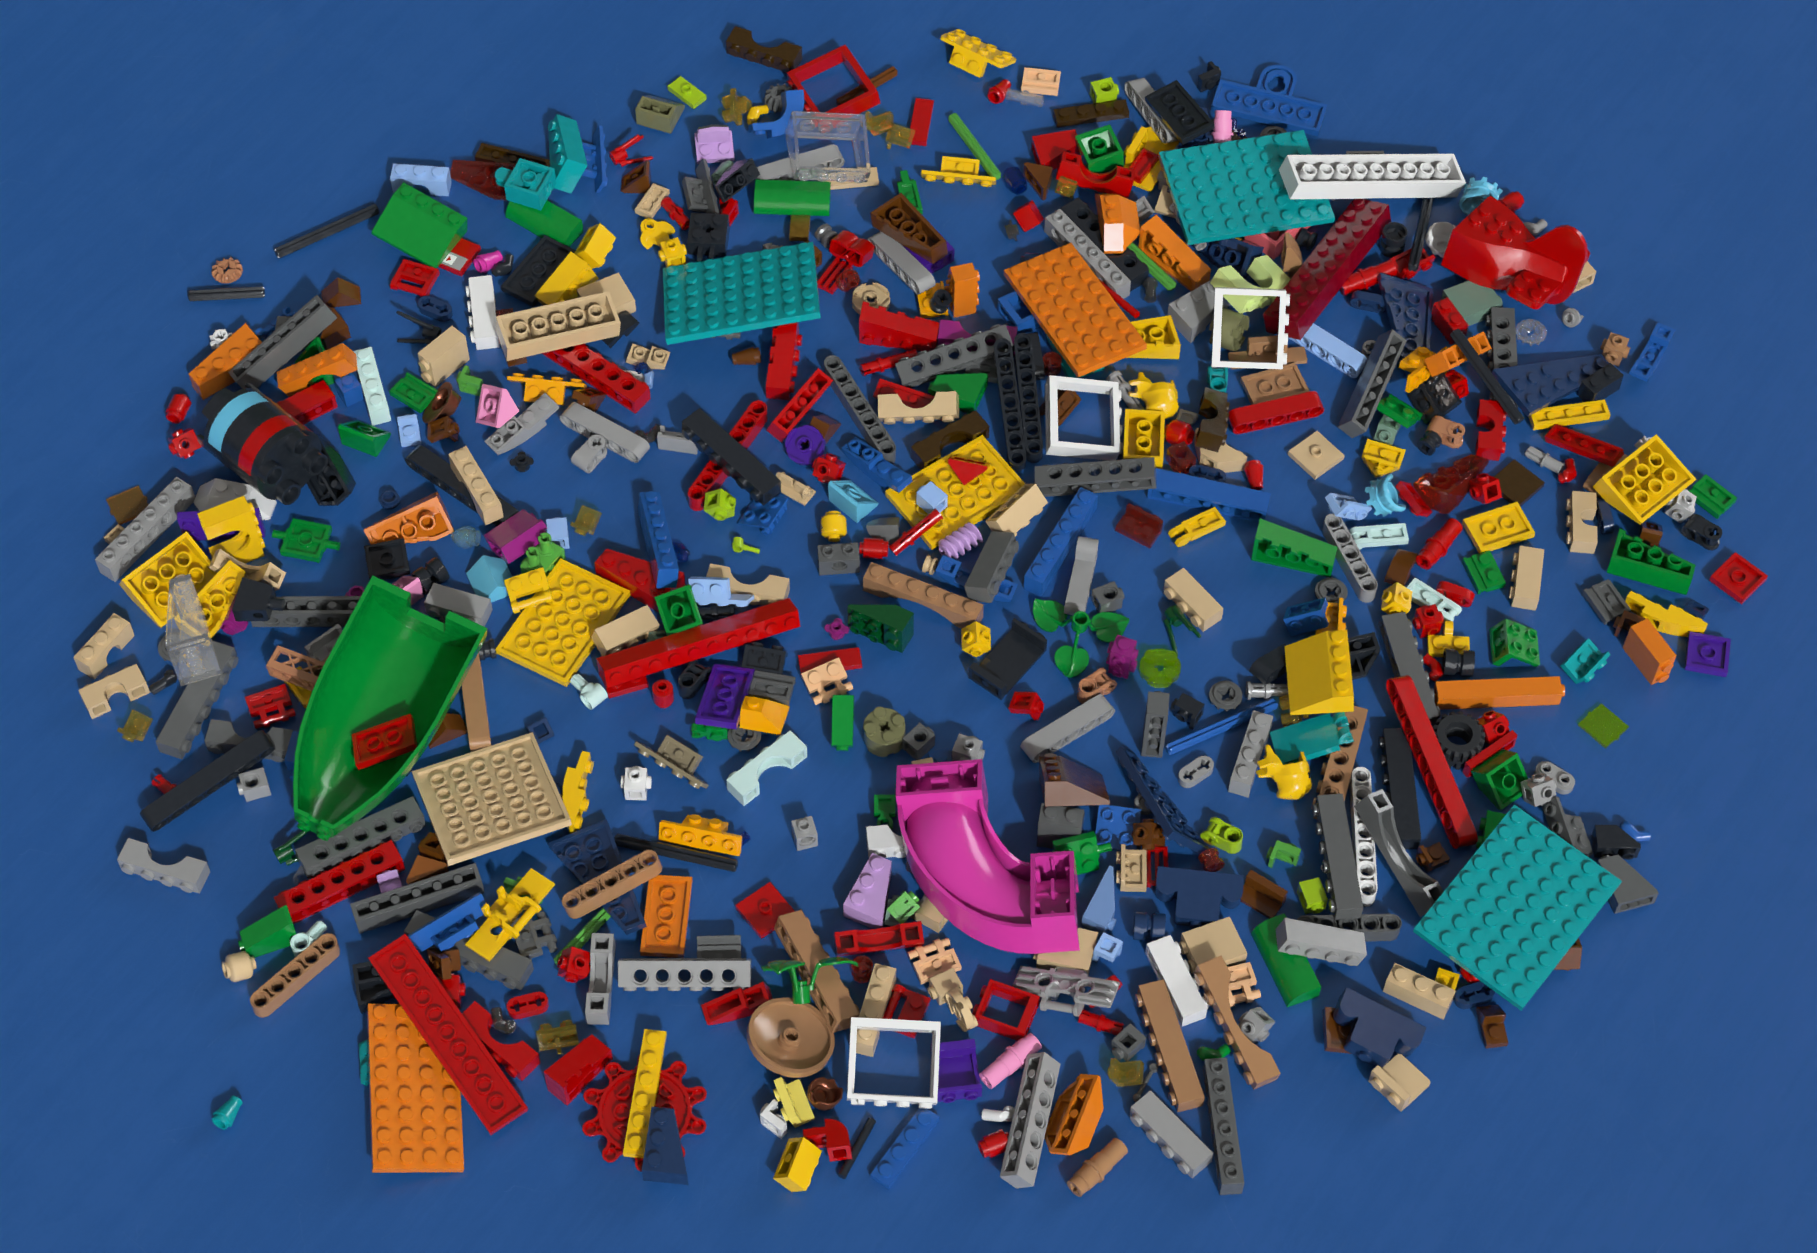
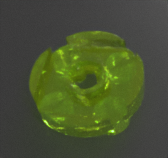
[1139,649,1181,688]

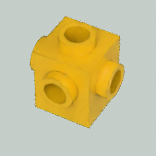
[658,237,687,267]
[1381,582,1412,614]
[961,621,991,657]

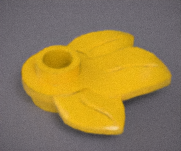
[640,218,675,250]

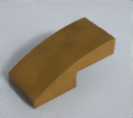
[789,215,810,241]

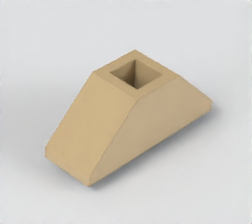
[1194,428,1247,473]

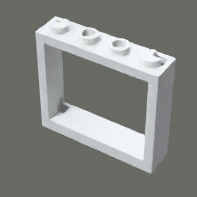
[1212,287,1290,369]
[1045,375,1123,461]
[847,1017,941,1109]

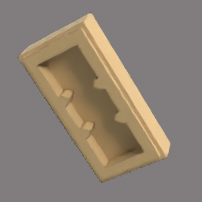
[635,183,670,219]

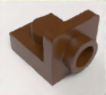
[427,416,460,443]
[1613,610,1646,637]
[1416,842,1450,872]

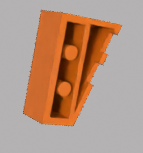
[944,263,980,318]

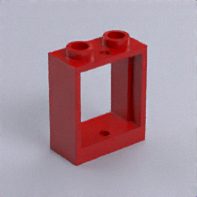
[972,979,1040,1041]

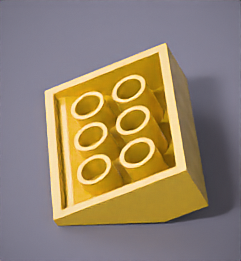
[1593,434,1697,525]
[119,531,217,628]
[1284,630,1354,715]

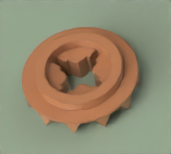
[212,257,243,283]

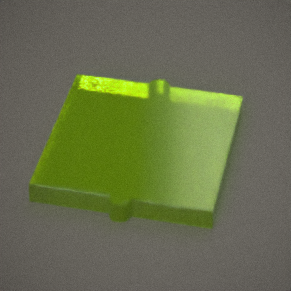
[1578,703,1629,749]

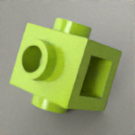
[704,488,736,521]

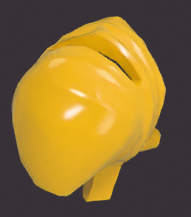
[1128,372,1179,419]
[1256,744,1312,800]

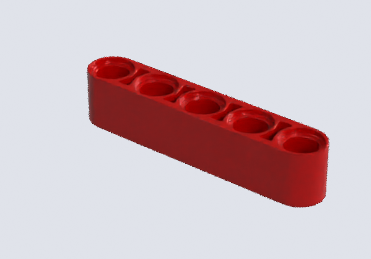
[1228,391,1324,434]

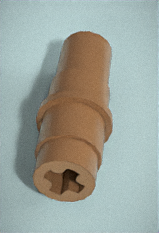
[1067,1138,1128,1197]

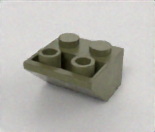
[635,95,685,134]

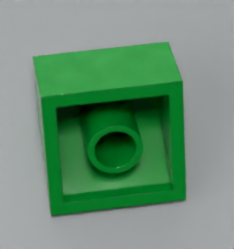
[1075,124,1124,174]
[655,585,703,636]
[1471,749,1528,810]

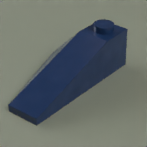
[1192,237,1264,279]

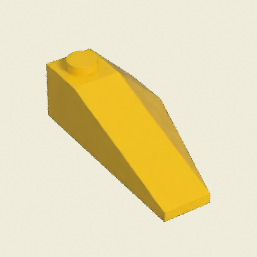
[174,560,246,644]

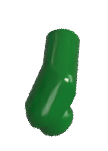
[1197,1043,1231,1061]

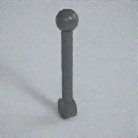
[1132,1063,1158,1102]

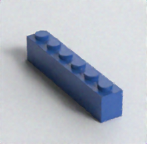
[1147,468,1271,522]
[1024,487,1098,597]
[638,491,679,588]

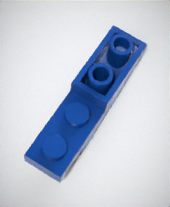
[841,437,913,493]

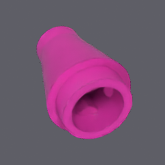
[473,250,503,273]

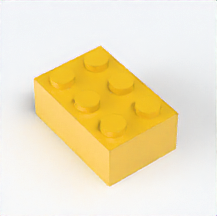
[1122,409,1165,469]

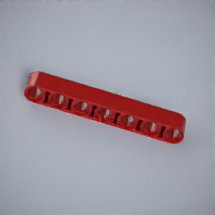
[688,400,768,511]

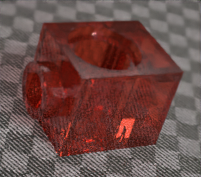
[1166,441,1197,474]

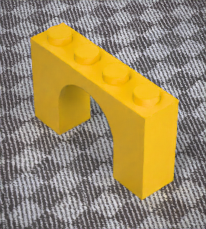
[197,496,266,564]

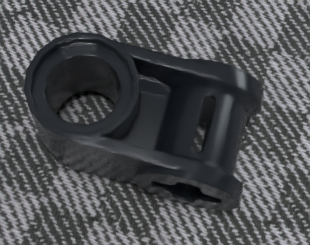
[1681,514,1722,550]
[678,660,712,699]

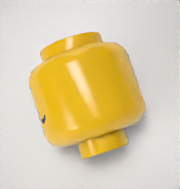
[820,511,847,542]

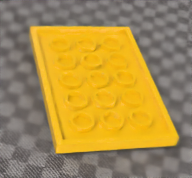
[885,435,1025,550]
[495,558,631,687]

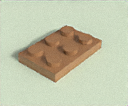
[1240,362,1310,405]

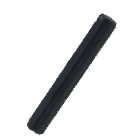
[188,286,265,301]

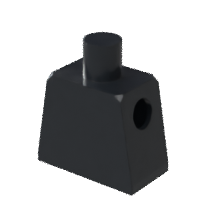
[232,577,285,622]

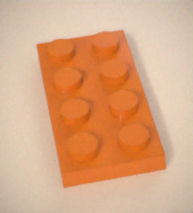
[640,875,693,958]

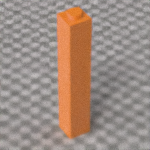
[1434,676,1565,710]

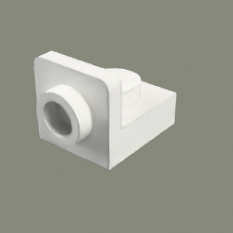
[760,1099,787,1139]

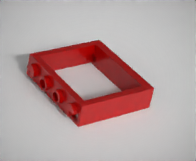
[786,45,880,132]

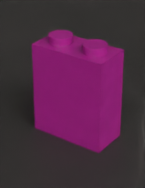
[484,509,547,564]

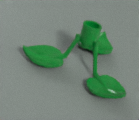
[1033,599,1129,678]
[761,957,858,1004]

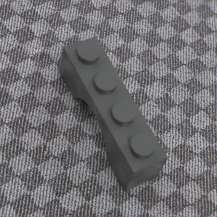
[205,719,293,762]

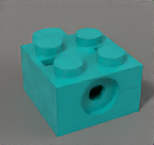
[495,158,556,211]

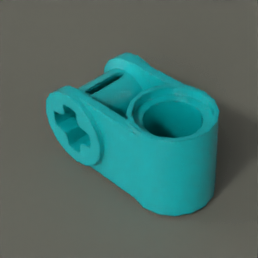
[1207,366,1228,393]

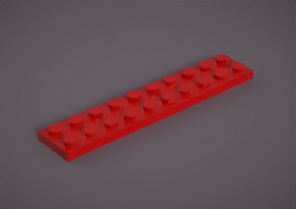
[368,933,528,1135]

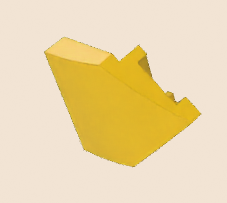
[1362,439,1406,478]

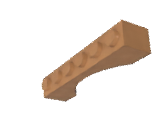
[863,562,984,629]
[1194,955,1281,1090]

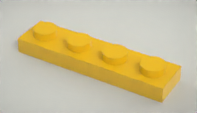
[1528,399,1610,430]

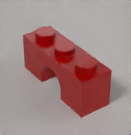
[1475,399,1507,461]

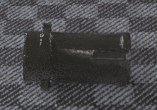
[1143,277,1158,303]

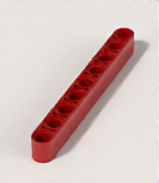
[1386,675,1478,849]

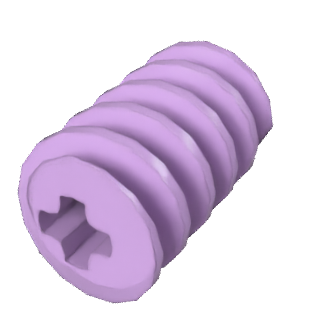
[938,522,983,560]

